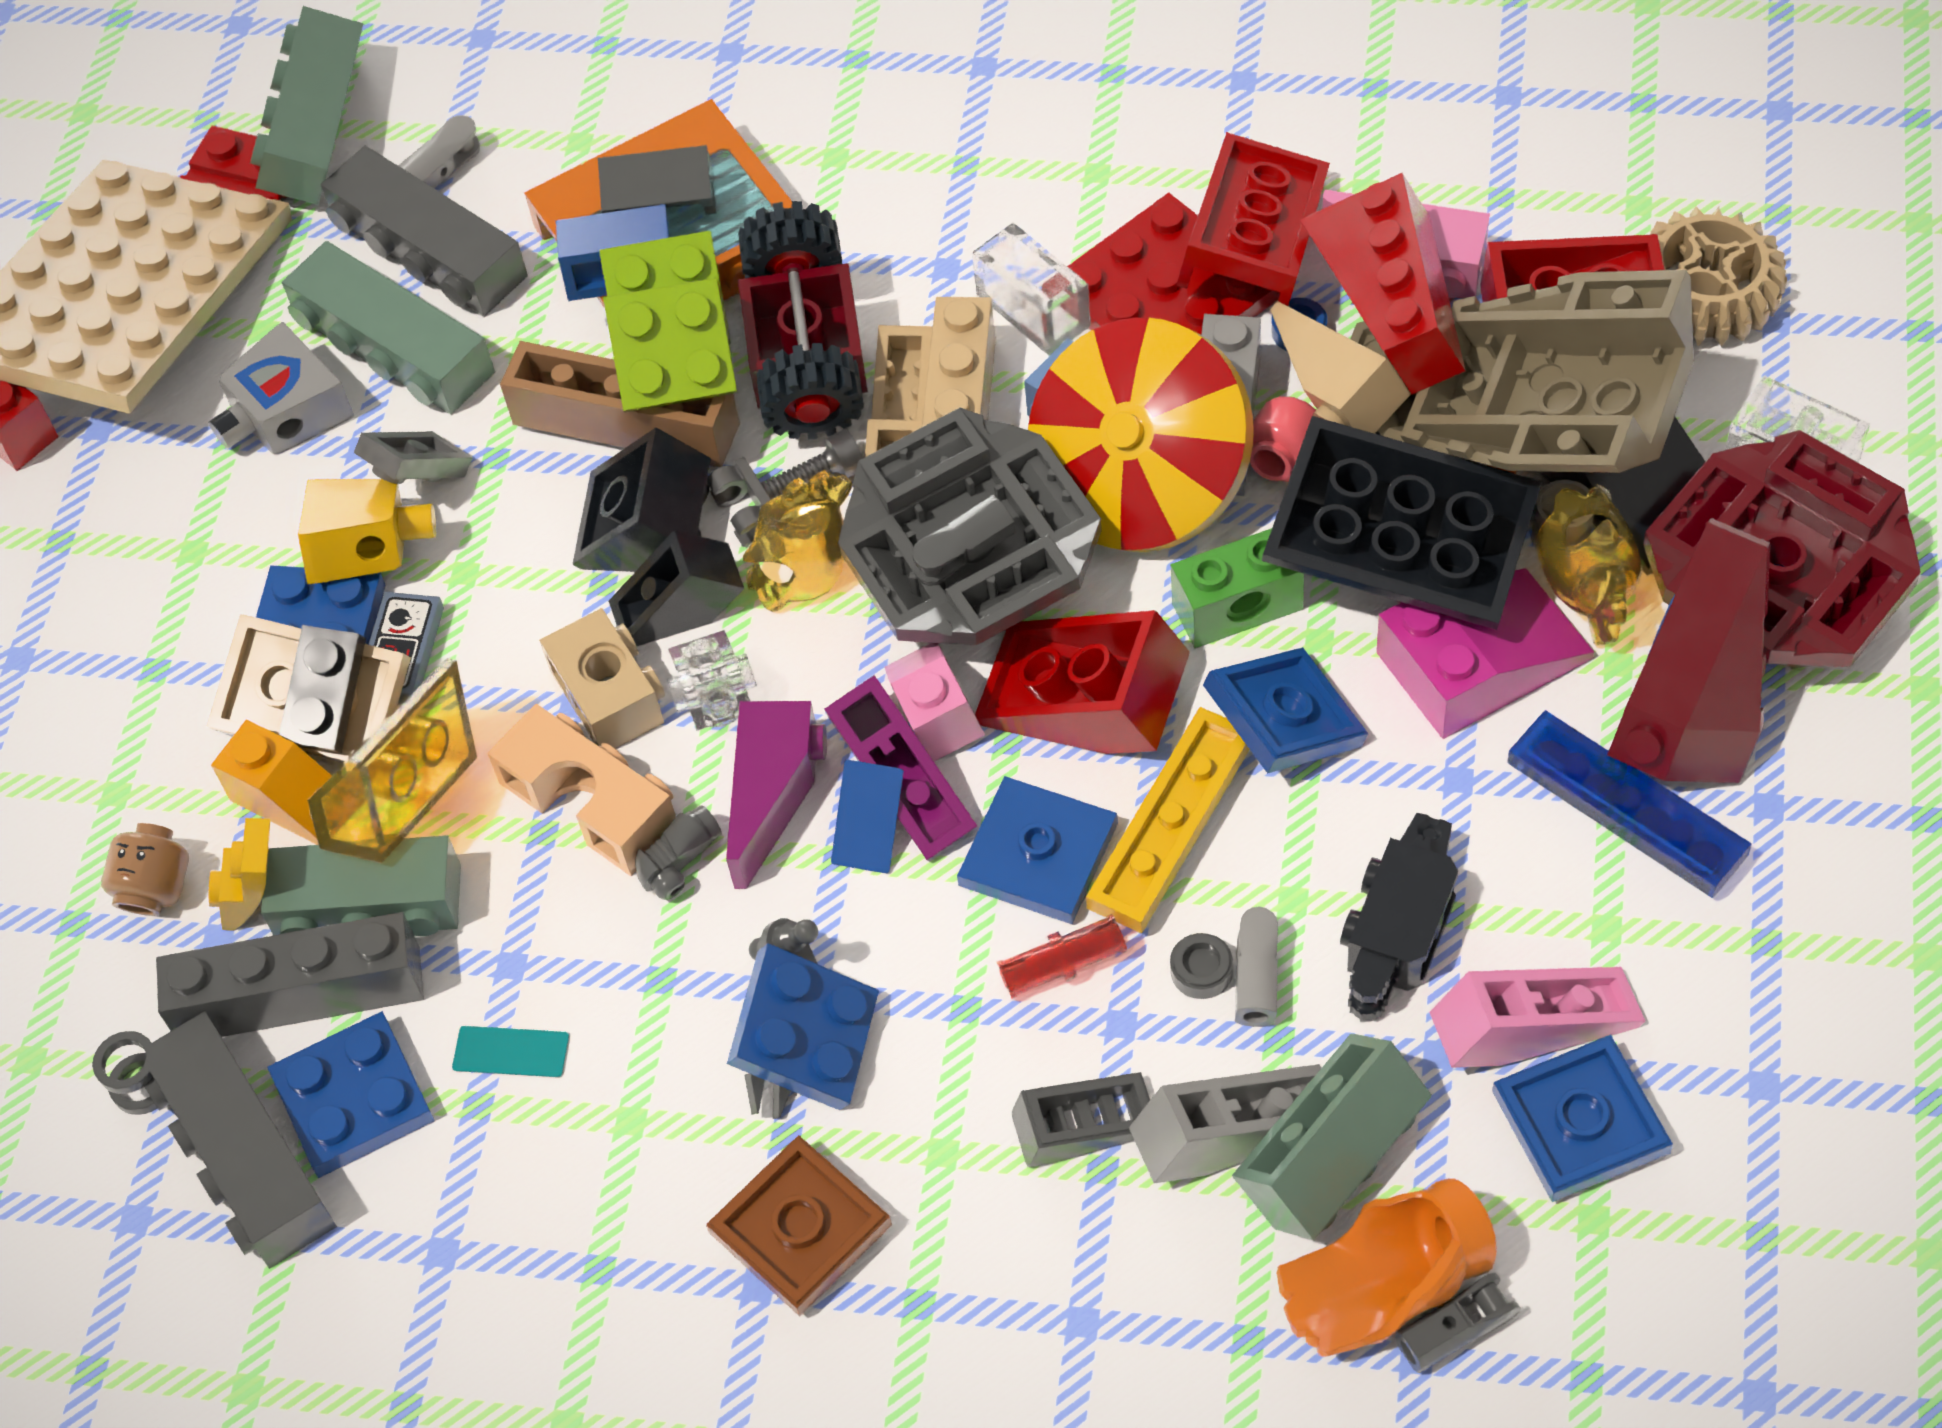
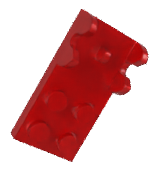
[1176,132,1330,306]

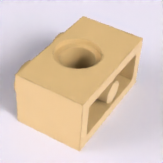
[539,608,665,748]

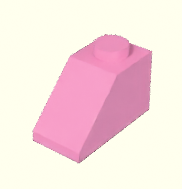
[884,643,985,762]

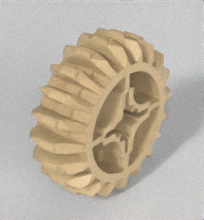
[1650,206,1787,347]

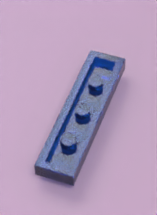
[1507,710,1752,898]

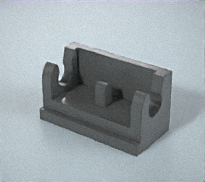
[598,145,716,215]

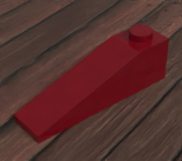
[1607,518,1770,783]

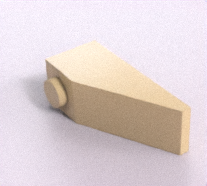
[1270,301,1411,434]

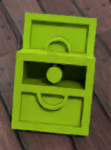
[599,230,738,413]

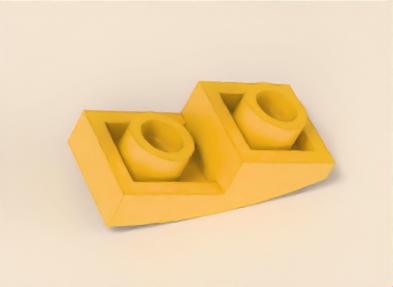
[208,818,270,931]

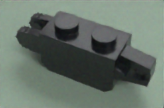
[1340,813,1459,1022]

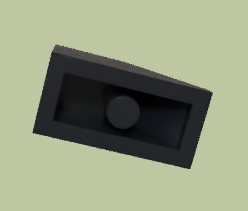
[608,530,744,647]

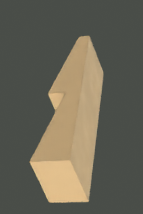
[865,325,932,457]

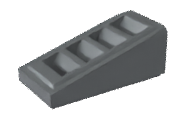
[1012,1072,1150,1168]

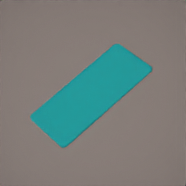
[452,1026,569,1077]

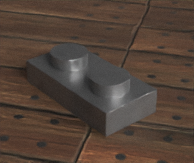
[353,431,473,484]

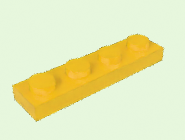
[1086,707,1250,934]

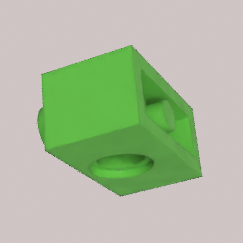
[1170,528,1304,649]

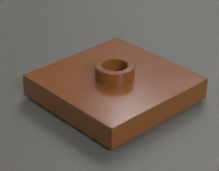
[705,1135,892,1317]

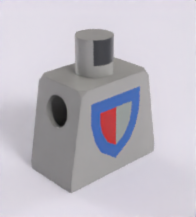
[208,321,354,454]

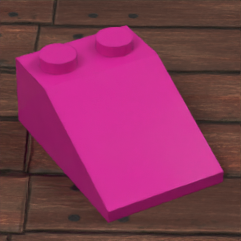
[1376,568,1594,739]

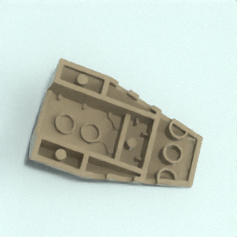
[1350,270,1694,473]

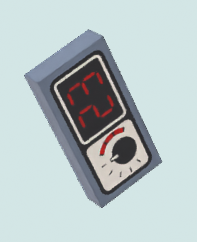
[369,592,444,705]

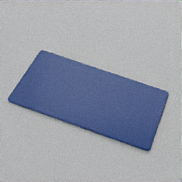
[831,759,904,874]

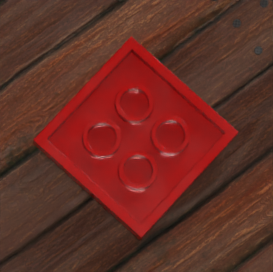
[1047,192,1280,335]

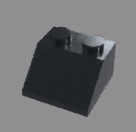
[572,427,711,572]

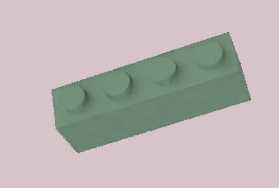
[250,5,364,205]
[281,240,495,415]

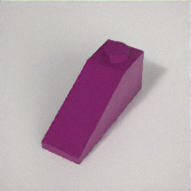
[824,674,977,860]
[726,701,827,889]

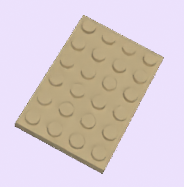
[0,159,292,414]

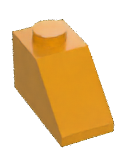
[211,719,360,845]

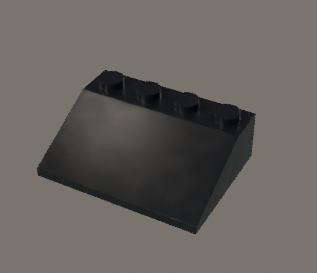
[1262,416,1542,630]

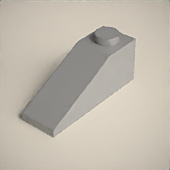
[1129,1064,1322,1184]

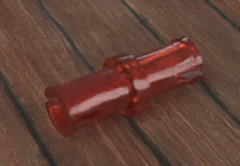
[996,914,1128,999]

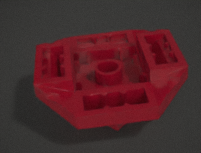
[1643,430,1921,669]

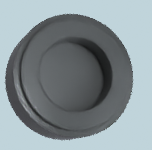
[1170,933,1233,999]

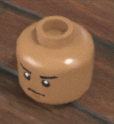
[101,823,189,916]

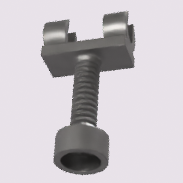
[707,428,863,547]

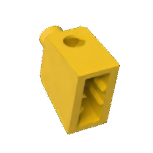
[298,479,436,584]

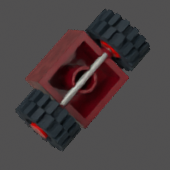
[738,201,868,440]

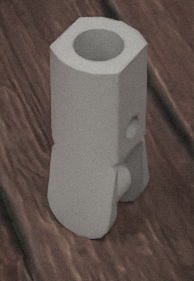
[398,115,480,188]
[1235,906,1278,1027]

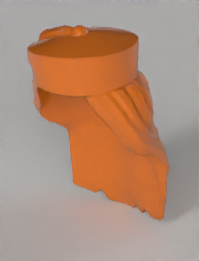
[1276,1178,1497,1357]

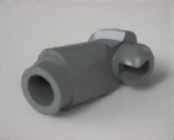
[635,805,722,900]

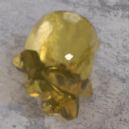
[743,471,853,612]
[1536,484,1642,646]

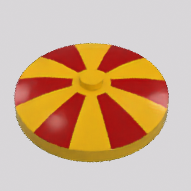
[1028,318,1254,552]

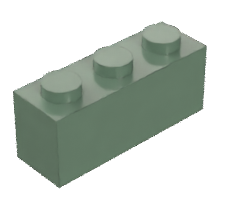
[261,835,461,936]
[1232,1033,1432,1241]

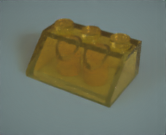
[307,658,477,863]

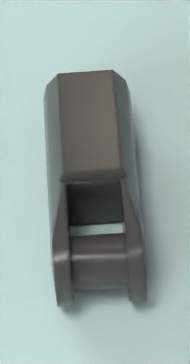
[913,495,1015,585]
[1395,1272,1521,1374]

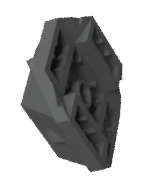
[838,407,1102,645]

